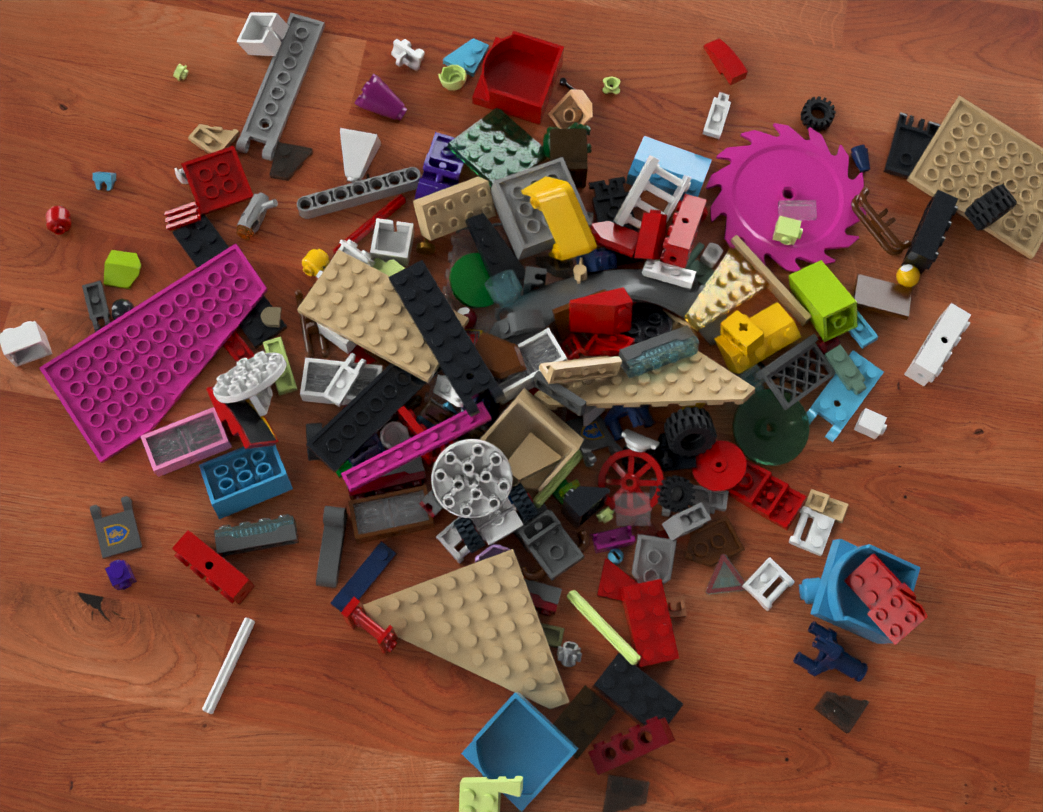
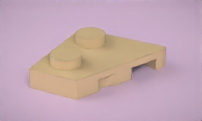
[188,124,240,154]

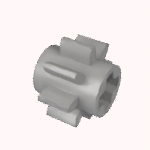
[557,641,582,667]

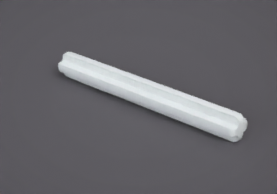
[202,618,255,714]

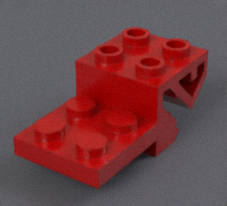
[398,406,454,467]
[844,553,928,645]

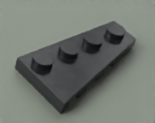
[465,213,526,289]

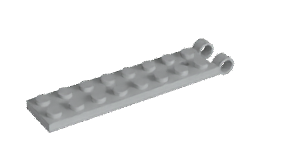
[236,13,325,161]

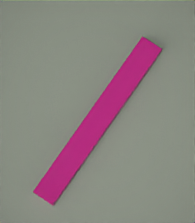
[341,401,492,492]

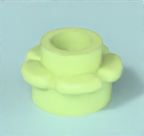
[173,64,189,81]
[596,506,614,524]

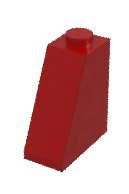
[634,210,667,259]

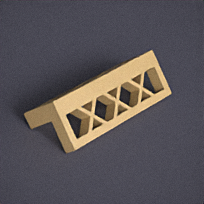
[539,356,622,384]

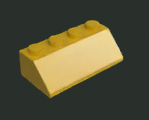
[714,302,801,374]

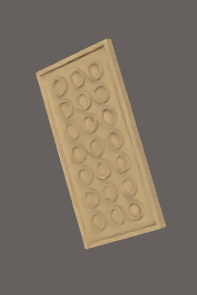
[297,250,469,383]

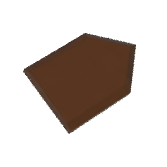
[475,332,527,380]
[684,515,745,567]

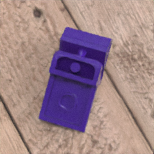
[415,132,470,199]

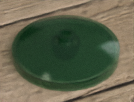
[732,389,809,466]

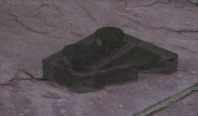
[270,142,313,181]
[535,256,574,279]
[814,691,869,734]
[602,774,650,812]

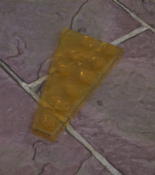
[684,246,770,331]

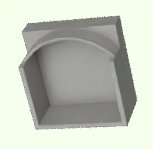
[490,157,592,260]

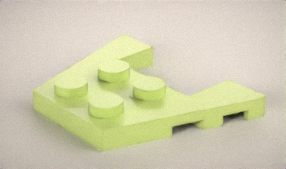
[459,776,523,812]

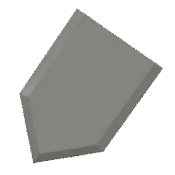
[632,534,677,584]

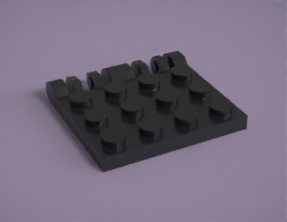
[883,112,941,179]

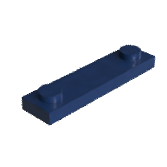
[330,541,397,612]

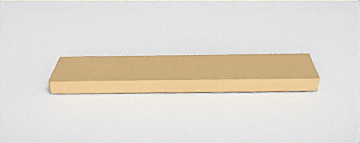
[730,235,811,326]

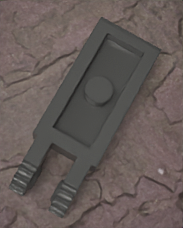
[82,280,111,332]

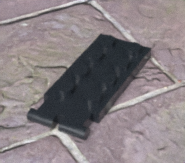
[588,176,644,266]

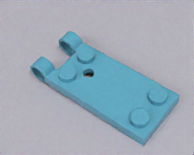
[801,350,884,443]

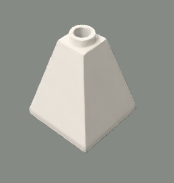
[340,128,381,183]

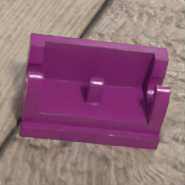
[591,525,636,554]

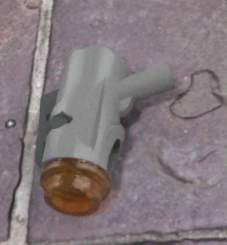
[236,193,278,240]

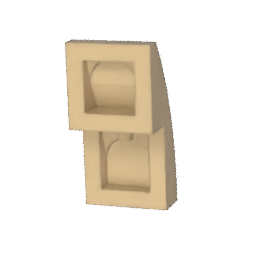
[805,489,849,523]

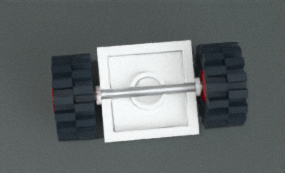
[454,483,539,553]

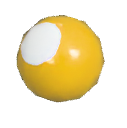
[896,264,920,287]

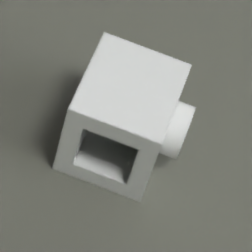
[854,408,887,439]

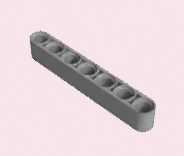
[297,167,421,219]

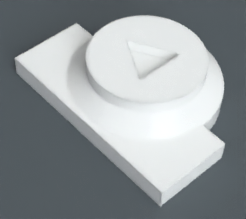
[621,429,660,452]

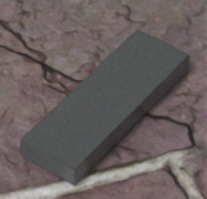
[534,371,587,417]

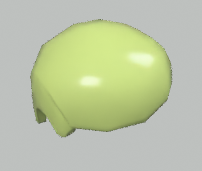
[438,65,467,91]

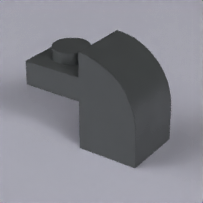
[498,309,545,340]

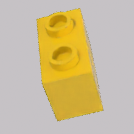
[720,310,764,357]

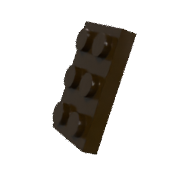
[553,685,616,760]

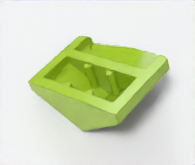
[104,250,141,289]

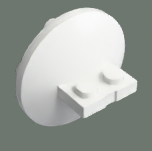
[213,351,287,417]
[431,439,513,518]

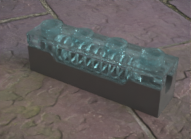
[619,325,699,378]
[214,514,299,557]

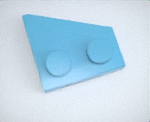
[443,38,489,77]

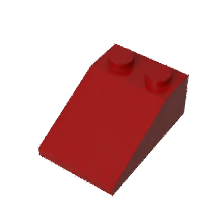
[569,287,633,335]

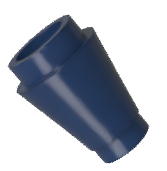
[850,145,870,173]

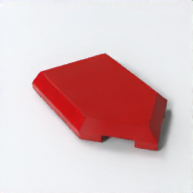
[590,221,639,257]

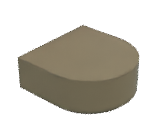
[261,307,282,327]

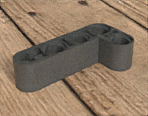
[316,506,347,588]

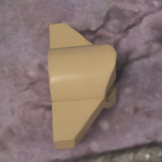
[573,257,588,284]

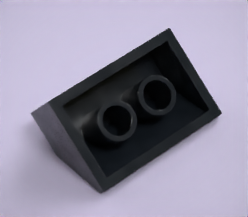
[561,486,610,530]

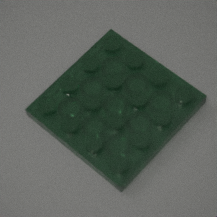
[447,108,548,187]

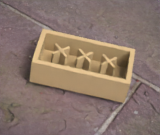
[413,176,496,241]

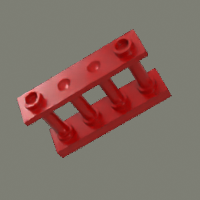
[341,597,398,654]

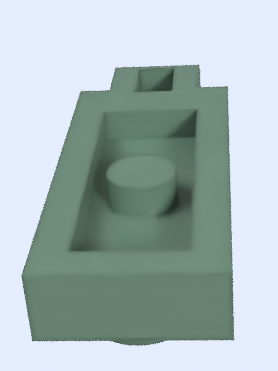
[824,344,867,395]

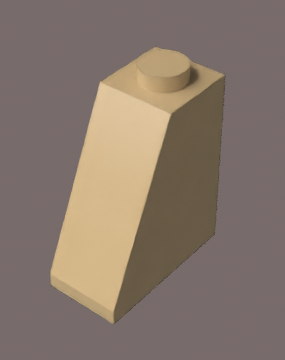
[508,432,561,485]

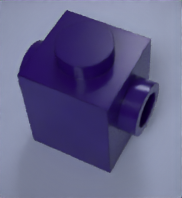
[105,559,137,590]

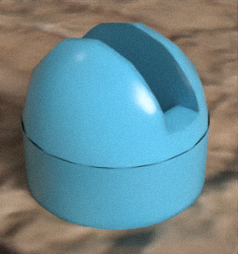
[608,548,624,565]

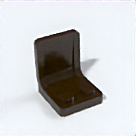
[550,129,588,189]

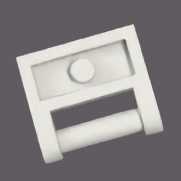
[789,506,835,556]
[436,517,486,564]
[742,557,795,611]

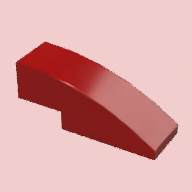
[703,38,748,85]

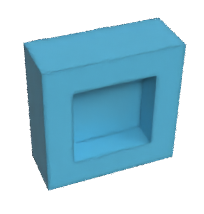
[93,172,116,191]

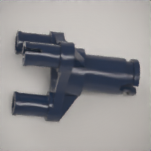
[604,404,656,441]
[793,621,868,682]

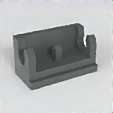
[523,266,547,295]

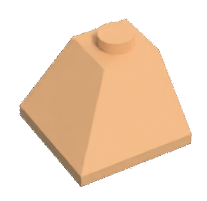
[548,89,593,129]

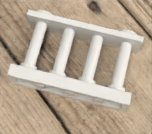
[613,155,691,229]

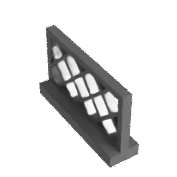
[755,334,836,410]

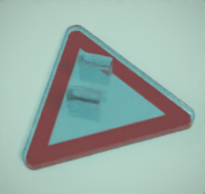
[705,554,746,594]

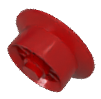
[692,440,747,491]

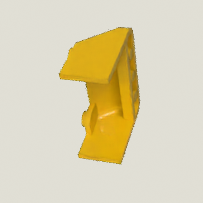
[521,176,597,261]

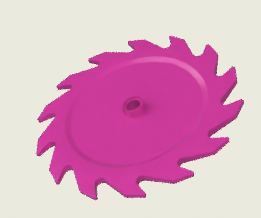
[706,123,866,272]

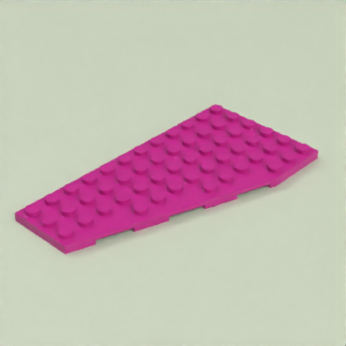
[39,244,268,463]

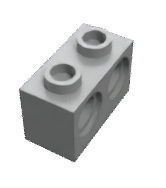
[662,502,712,541]

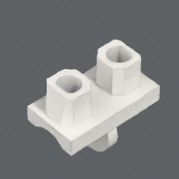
[391,39,425,71]

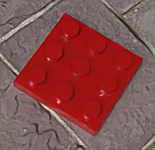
[181,145,253,215]

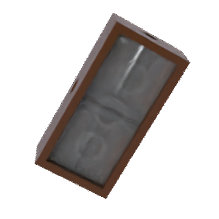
[348,485,434,544]

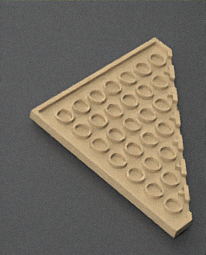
[534,348,755,410]
[363,549,570,709]

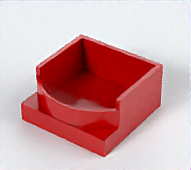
[472,31,564,125]

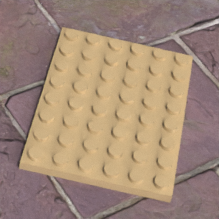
[906,96,1043,259]

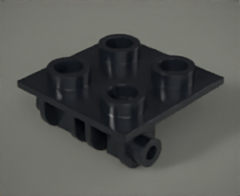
[655,433,697,472]

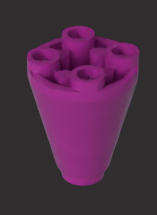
[354,74,408,121]

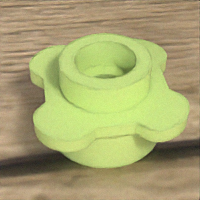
[602,76,621,95]

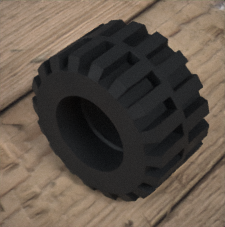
[964,184,1017,231]
[664,407,717,457]

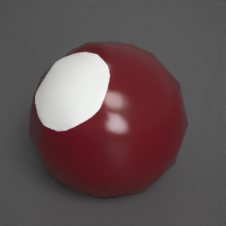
[456,307,477,329]

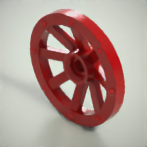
[598,449,665,516]

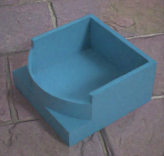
[810,539,920,644]
[461,692,579,812]

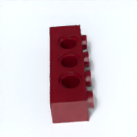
[588,716,676,775]

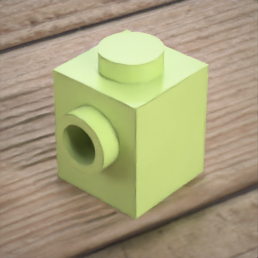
[772,216,803,245]

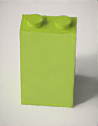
[789,260,858,342]

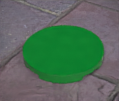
[449,253,505,309]

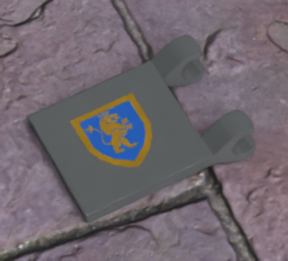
[565,415,622,468]
[90,496,142,558]

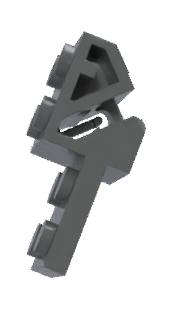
[513,504,584,581]

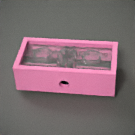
[141,407,232,477]

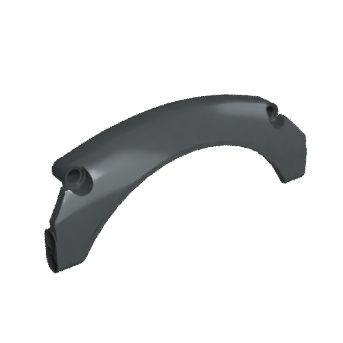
[488,269,727,346]

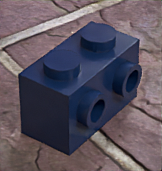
[576,247,617,273]

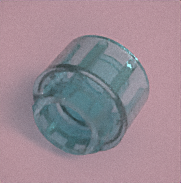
[485,270,523,307]

